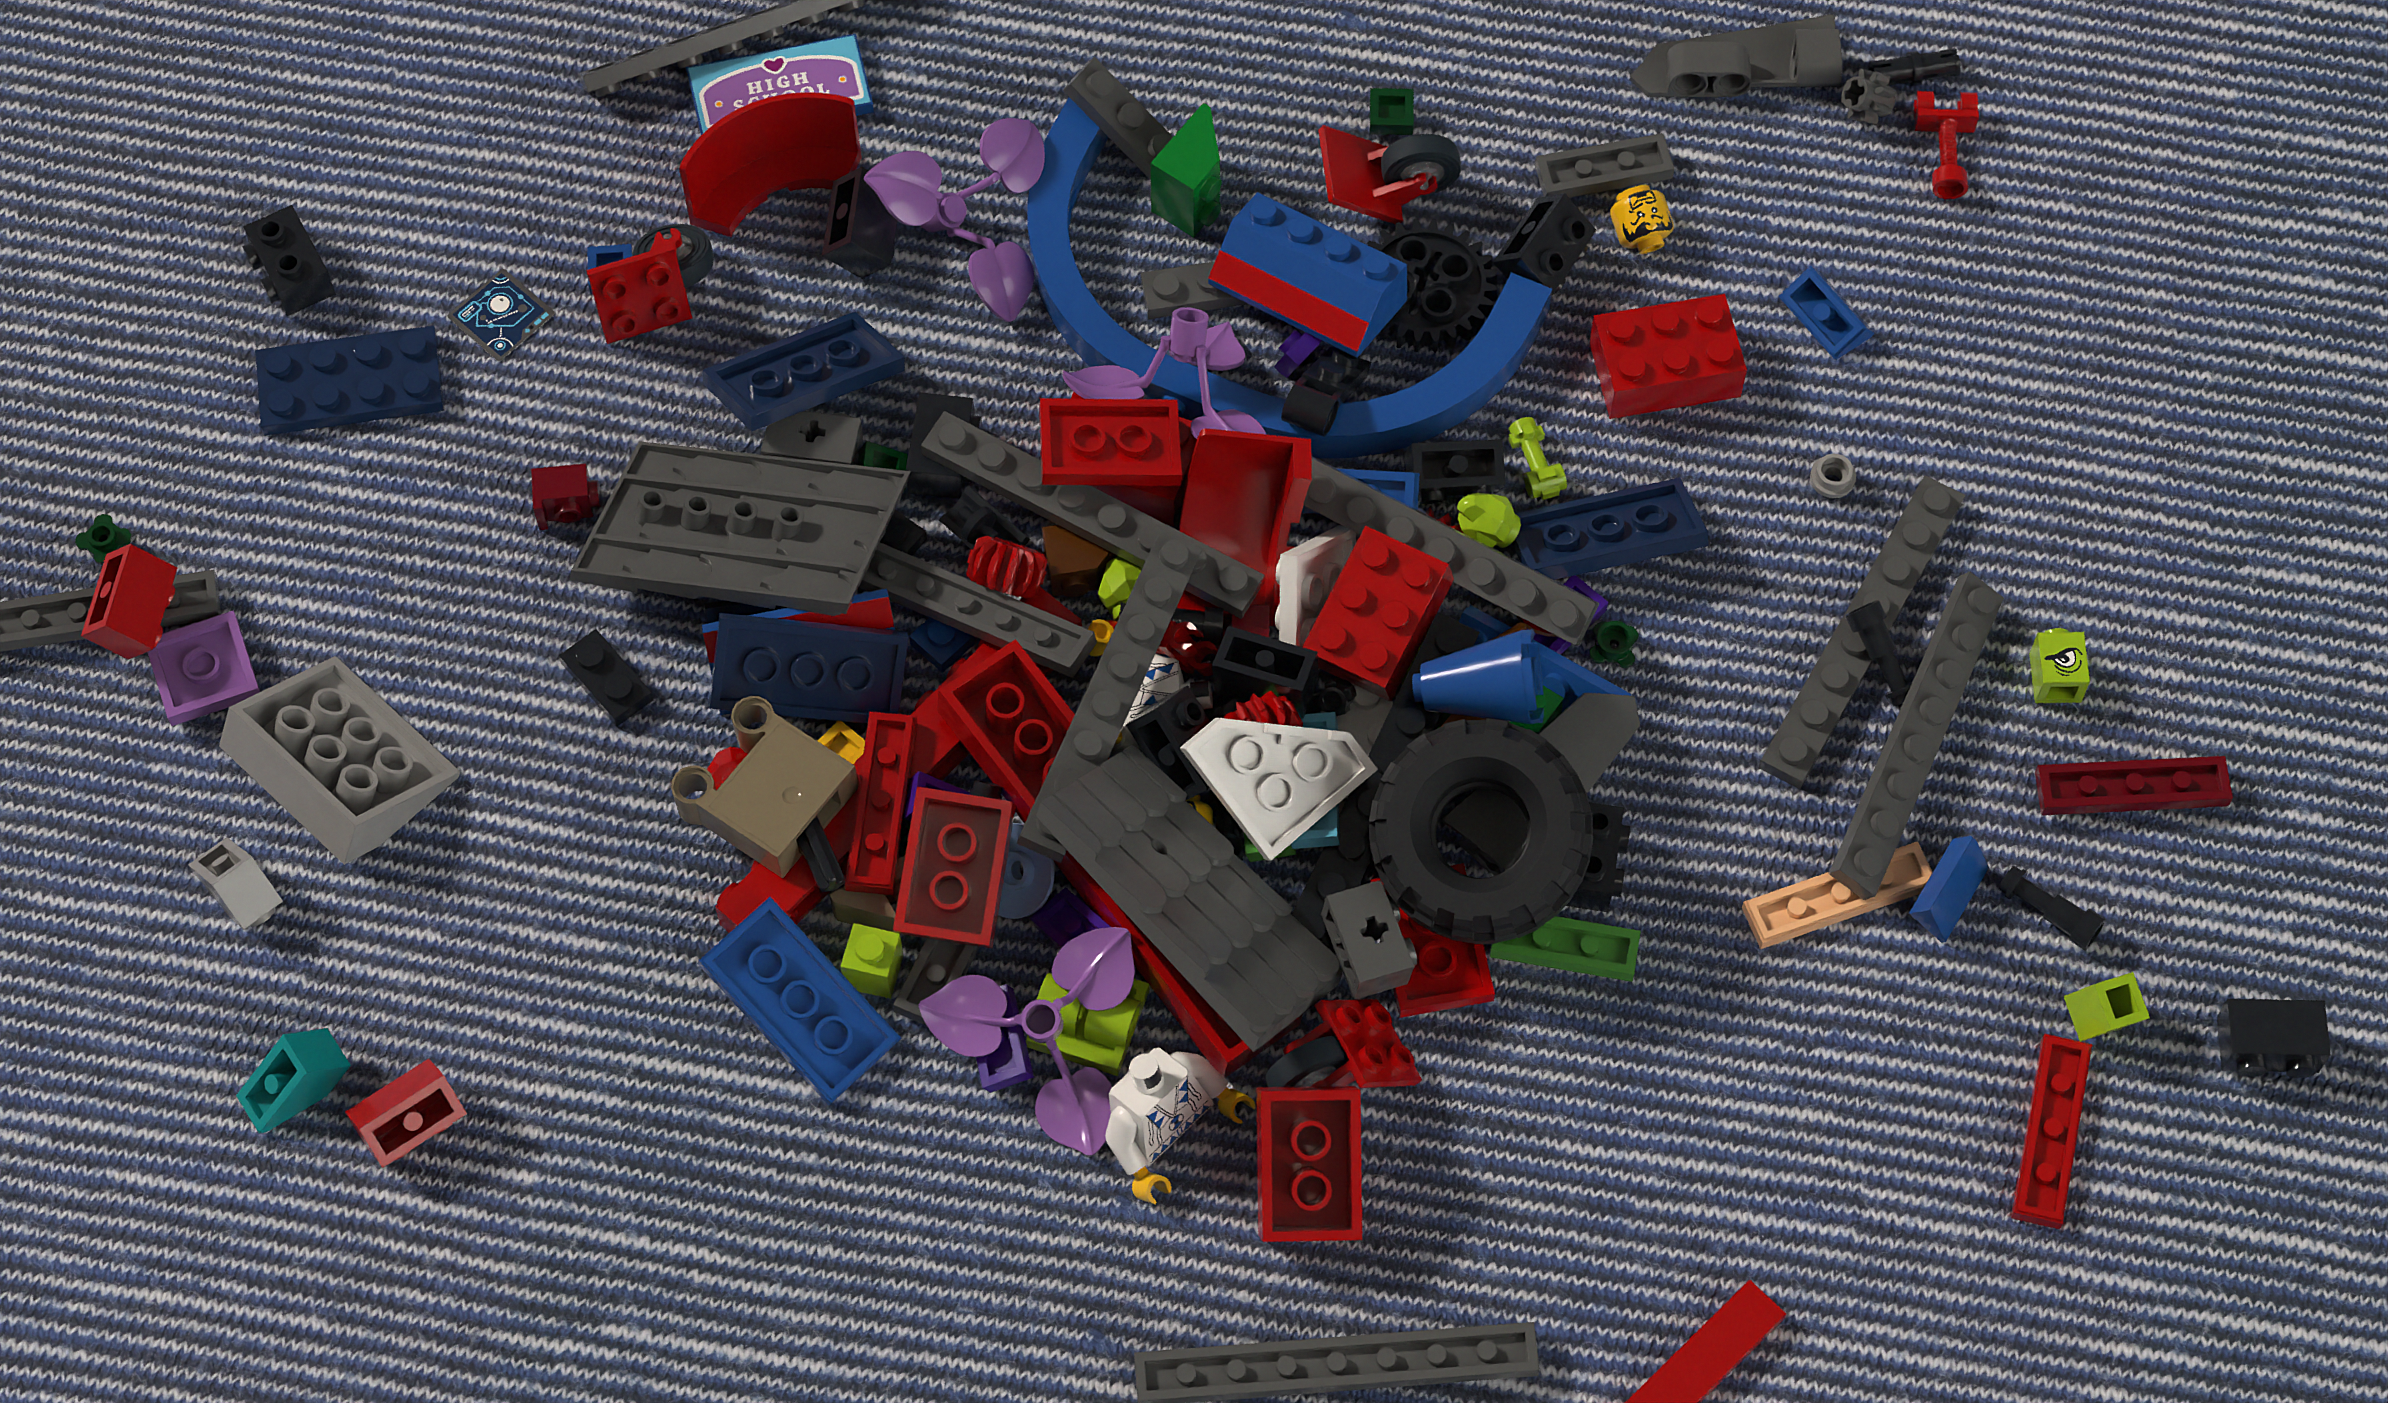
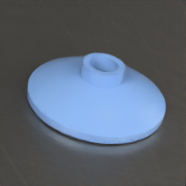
[998,823,1055,919]

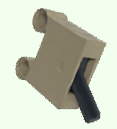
[671,696,859,892]

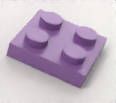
[147,610,261,726]

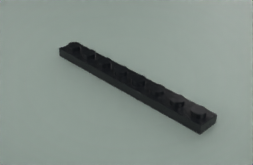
[1292,612,1480,949]

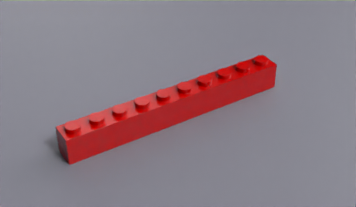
[715,587,1082,933]

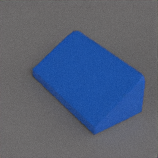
[1778,266,1875,360]
[1909,836,1989,943]

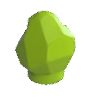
[1457,493,1521,548]
[1098,556,1142,621]

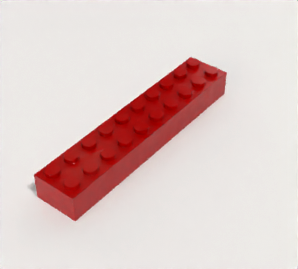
[937,639,1303,1078]

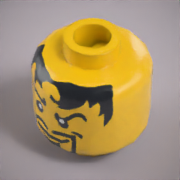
[1610,185,1674,254]

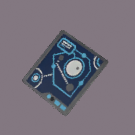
[447,269,555,361]

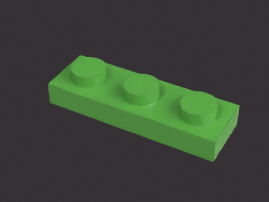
[1490,916,1641,982]

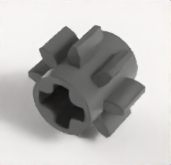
[1841,68,1897,125]

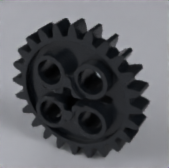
[1367,219,1498,353]

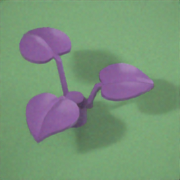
[863,118,1045,322]
[1063,307,1266,439]
[919,927,1135,1156]

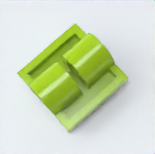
[1026,972,1150,1076]

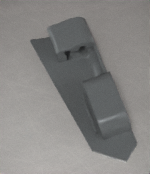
[1630,14,1842,97]
[1442,693,1640,876]

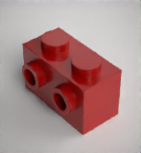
[81,544,178,660]
[345,1059,467,1168]

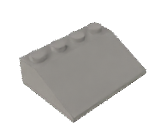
[219,656,460,865]

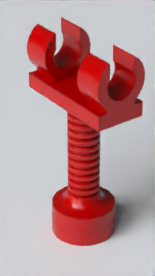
[1914,91,1979,199]
[1101,620,1218,676]

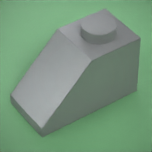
[188,837,283,930]

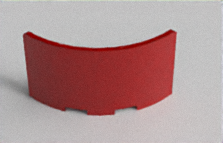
[679,92,862,237]
[1177,428,1312,626]

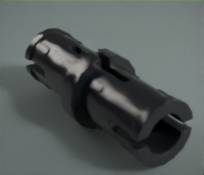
[1868,48,1960,86]

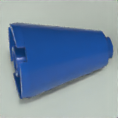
[1412,629,1544,724]

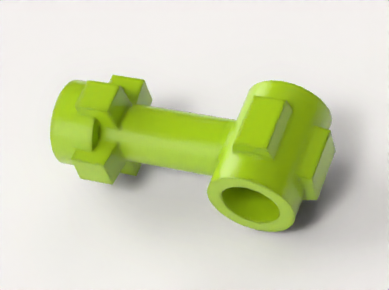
[1508,417,1567,500]

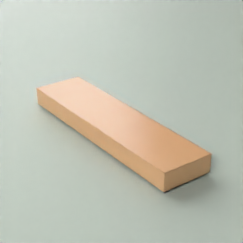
[1742,841,1933,949]

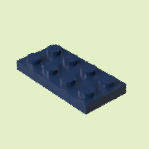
[702,311,905,431]
[255,325,444,436]
[1512,477,1709,580]
[709,613,909,723]

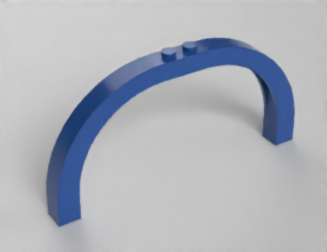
[1027,98,1552,458]

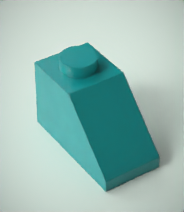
[236,1028,351,1134]

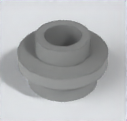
[1810,454,1856,498]

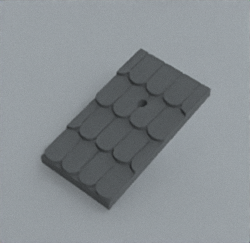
[570,441,911,616]
[1036,744,1343,1052]

